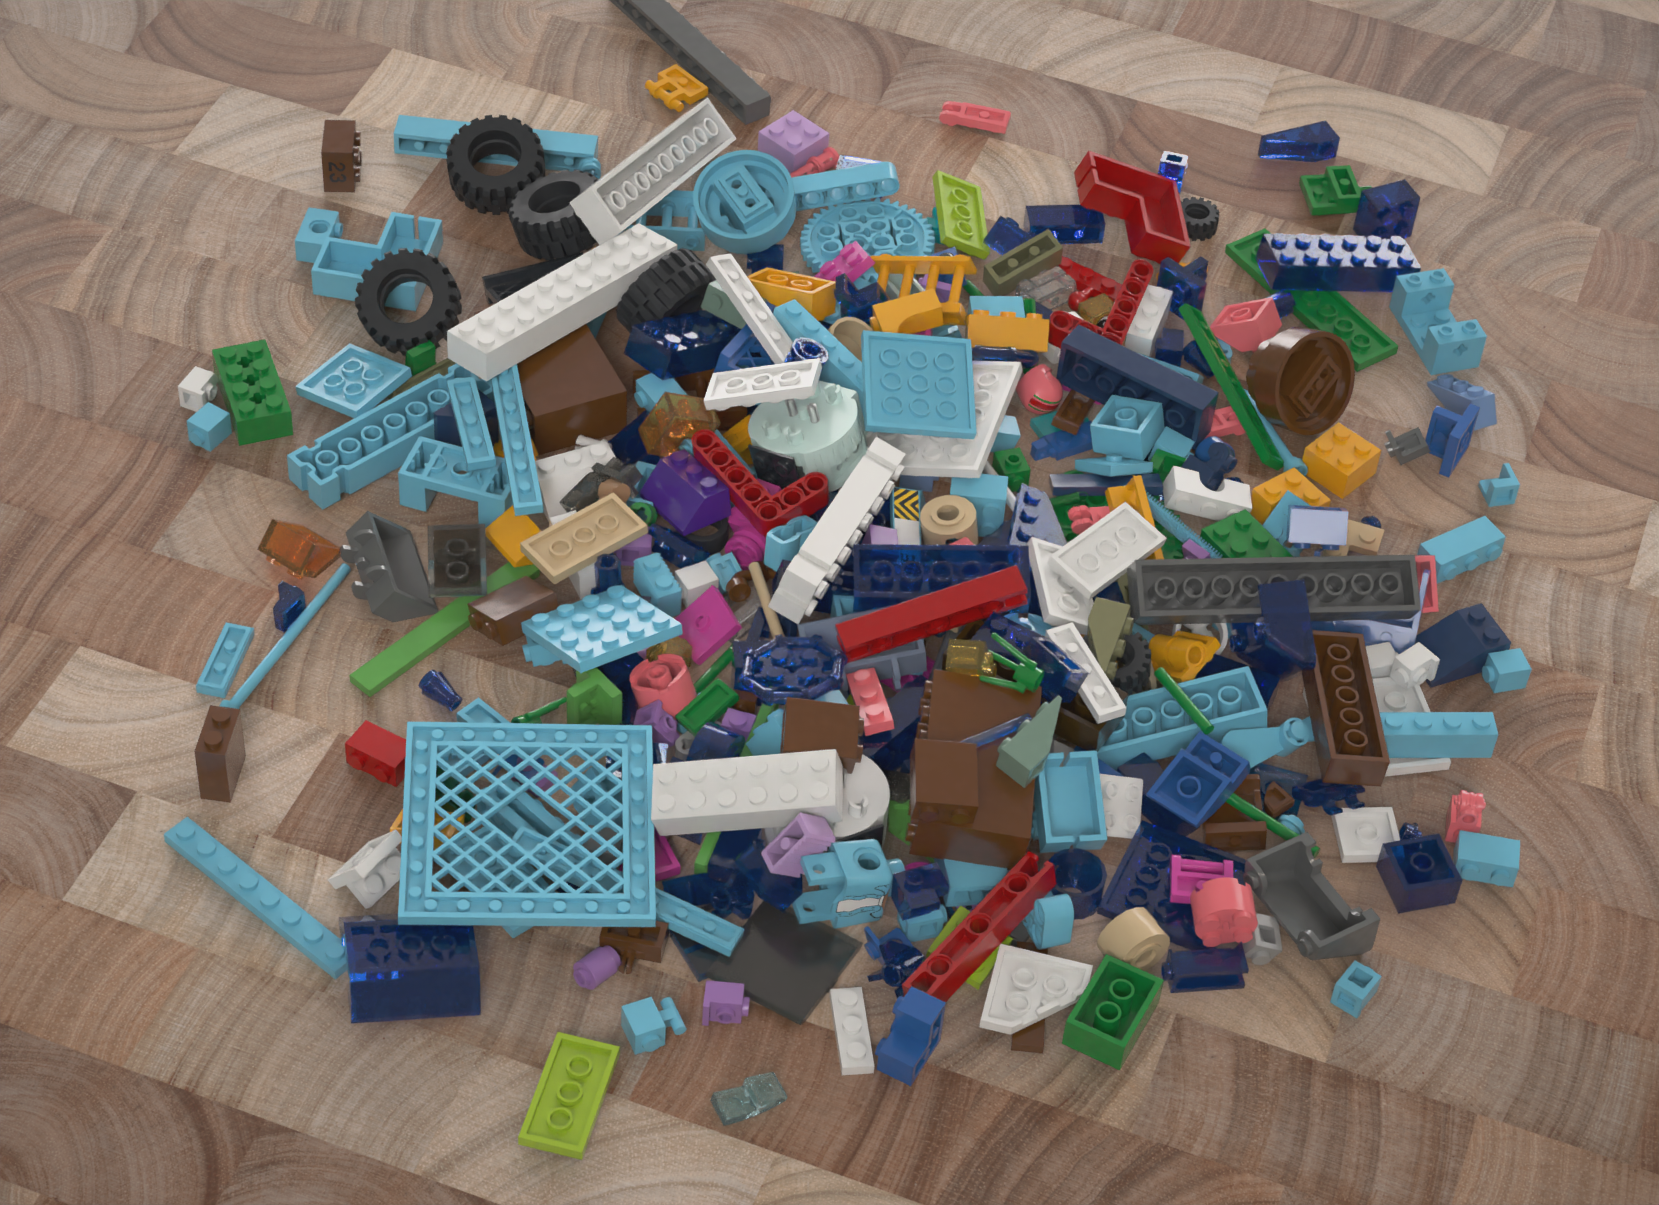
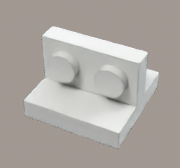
[328,830,402,909]

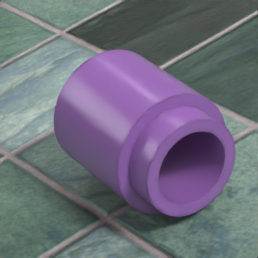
[573,945,621,990]

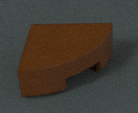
[1263,781,1295,818]

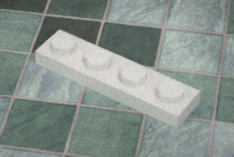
[1045,622,1126,724]

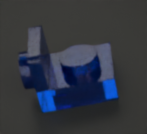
[273,581,306,633]

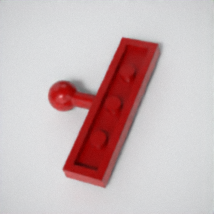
[1045,256,1122,312]

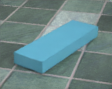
[196,622,255,698]

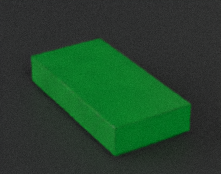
[675,678,740,738]

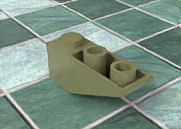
[1087,597,1134,680]

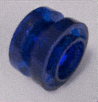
[784,338,828,374]

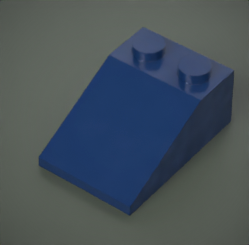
[1415,603,1511,688]

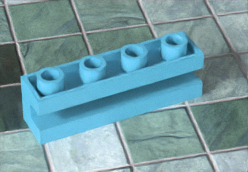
[477,774,583,851]

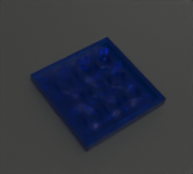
[1097,820,1246,959]

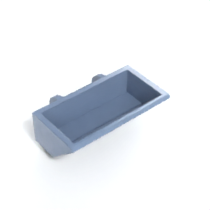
[797,605,927,700]

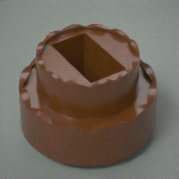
[1246,327,1355,435]

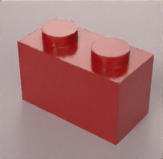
[345,720,406,787]

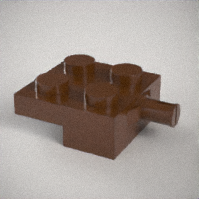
[599,921,670,974]

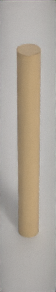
[748,562,789,654]

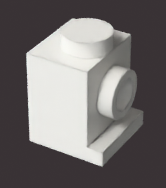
[178,366,218,412]
[1390,642,1440,690]

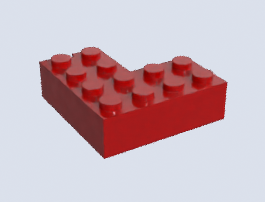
[1074,150,1191,268]

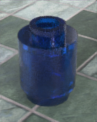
[1263,289,1296,319]

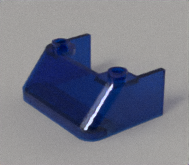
[1229,579,1316,682]

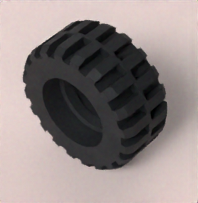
[446,115,546,215]
[508,170,599,260]
[355,248,462,356]
[616,248,716,348]

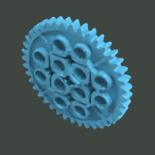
[800,197,935,285]

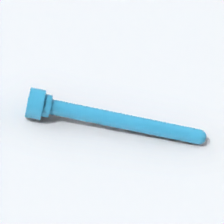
[1244,389,1308,476]

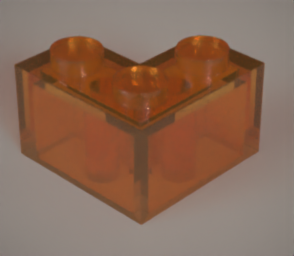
[638,392,721,457]

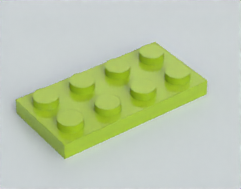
[932,170,990,260]
[518,1032,620,1160]

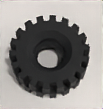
[1083,632,1151,696]

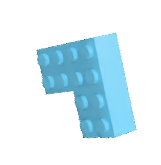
[311,212,443,311]

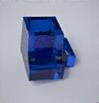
[891,862,949,921]

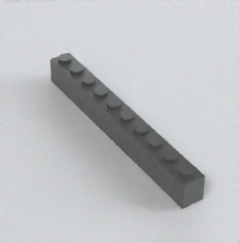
[610,0,771,125]

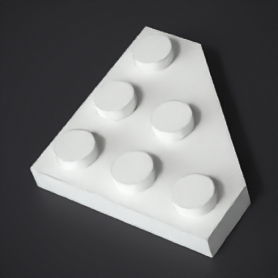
[979,944,1093,1035]

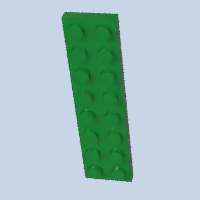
[1225,228,1398,372]

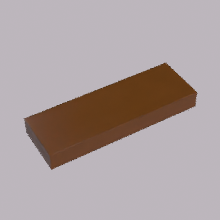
[1051,389,1095,435]

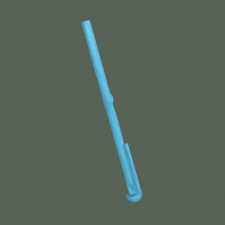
[219,563,351,709]

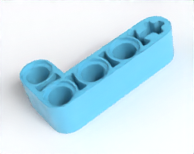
[1007,869,1074,950]

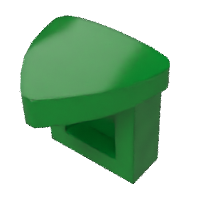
[405,340,437,378]

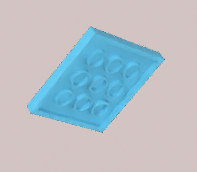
[861,330,977,439]
[521,585,683,673]

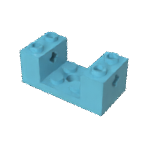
[1389,268,1487,375]
[398,436,513,528]

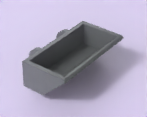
[340,511,438,623]

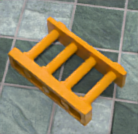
[859,254,977,325]

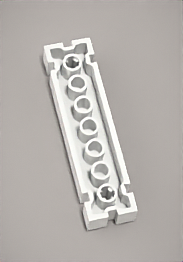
[768,437,905,624]

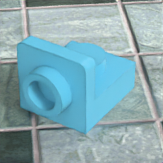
[706,552,748,595]

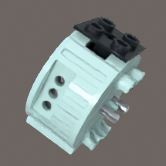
[748,380,868,493]

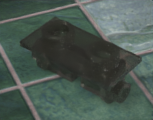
[882,769,911,803]

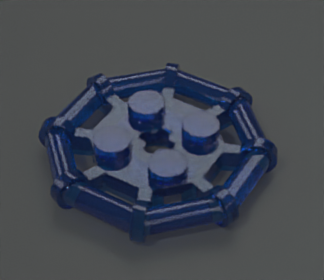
[972,345,1039,369]
[738,634,848,706]

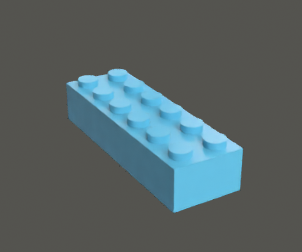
[1097,666,1268,770]

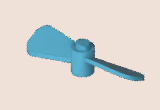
[1220,716,1314,769]

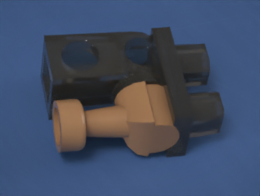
[559,457,643,513]

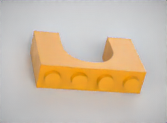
[869,289,943,334]

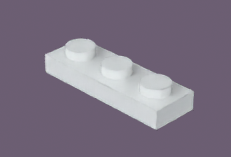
[829,987,874,1076]

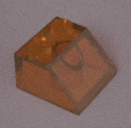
[257,519,341,579]

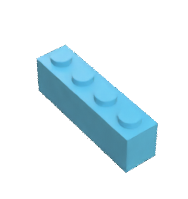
[1379,712,1498,758]

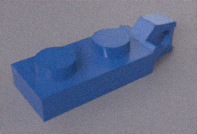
[1030,421,1093,461]

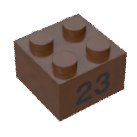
[321,120,362,193]

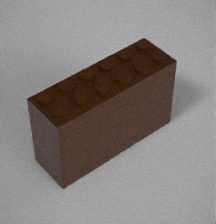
[474,310,627,455]
[905,669,1042,870]

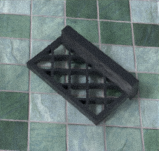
[482,252,584,304]

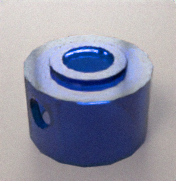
[686,721,746,762]
[1048,848,1107,920]

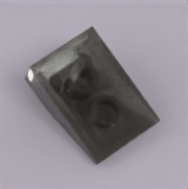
[428,524,487,598]

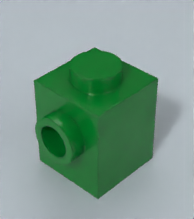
[992,447,1031,492]

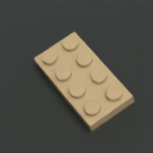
[520,493,648,584]

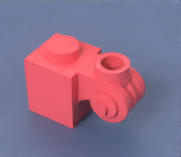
[1445,790,1486,843]

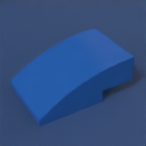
[1146,731,1250,828]

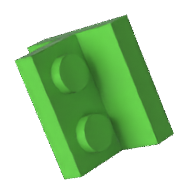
[567,668,622,725]

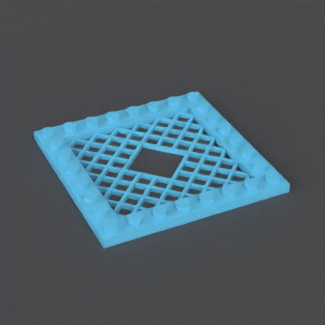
[398,722,656,927]

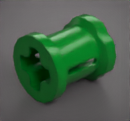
[629,502,658,527]

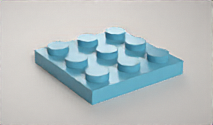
[295,343,412,418]

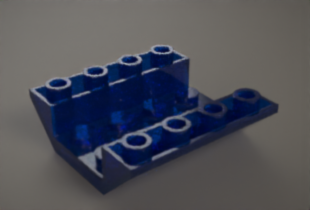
[339,914,481,1024]

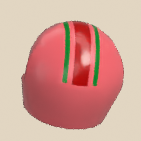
[1015,364,1063,415]

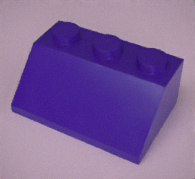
[639,449,731,536]

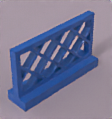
[714,302,776,373]

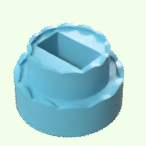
[693,150,796,254]

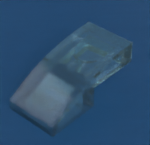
[710,1072,788,1126]

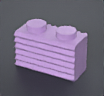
[761,812,835,878]

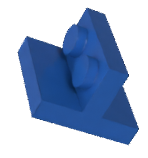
[1425,403,1480,478]

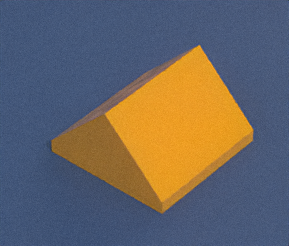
[484,505,541,568]

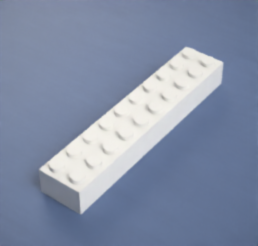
[569,98,736,245]
[447,223,677,381]

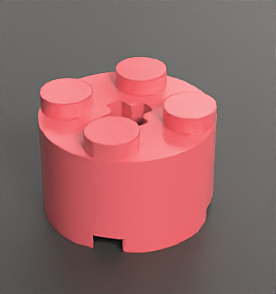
[630,654,697,720]
[1190,877,1258,947]

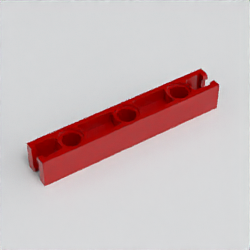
[835,565,1027,664]
[902,851,1056,1002]

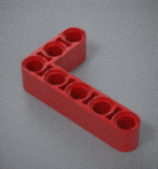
[1048,259,1154,349]
[692,429,829,537]

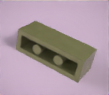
[983,229,1063,296]

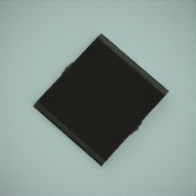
[705,895,863,1025]

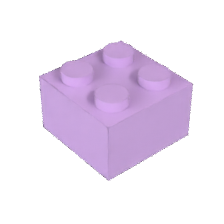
[758,110,829,174]

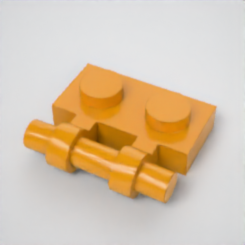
[645,64,708,112]

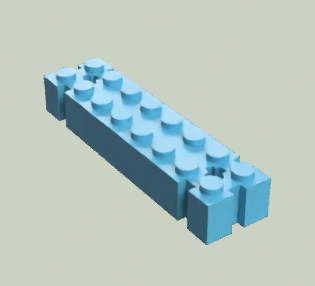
[287,363,494,510]

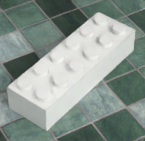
[651,749,843,836]

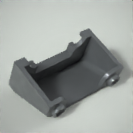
[1243,832,1380,961]

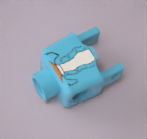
[790,839,907,929]

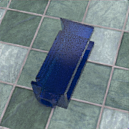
[1161,941,1249,993]

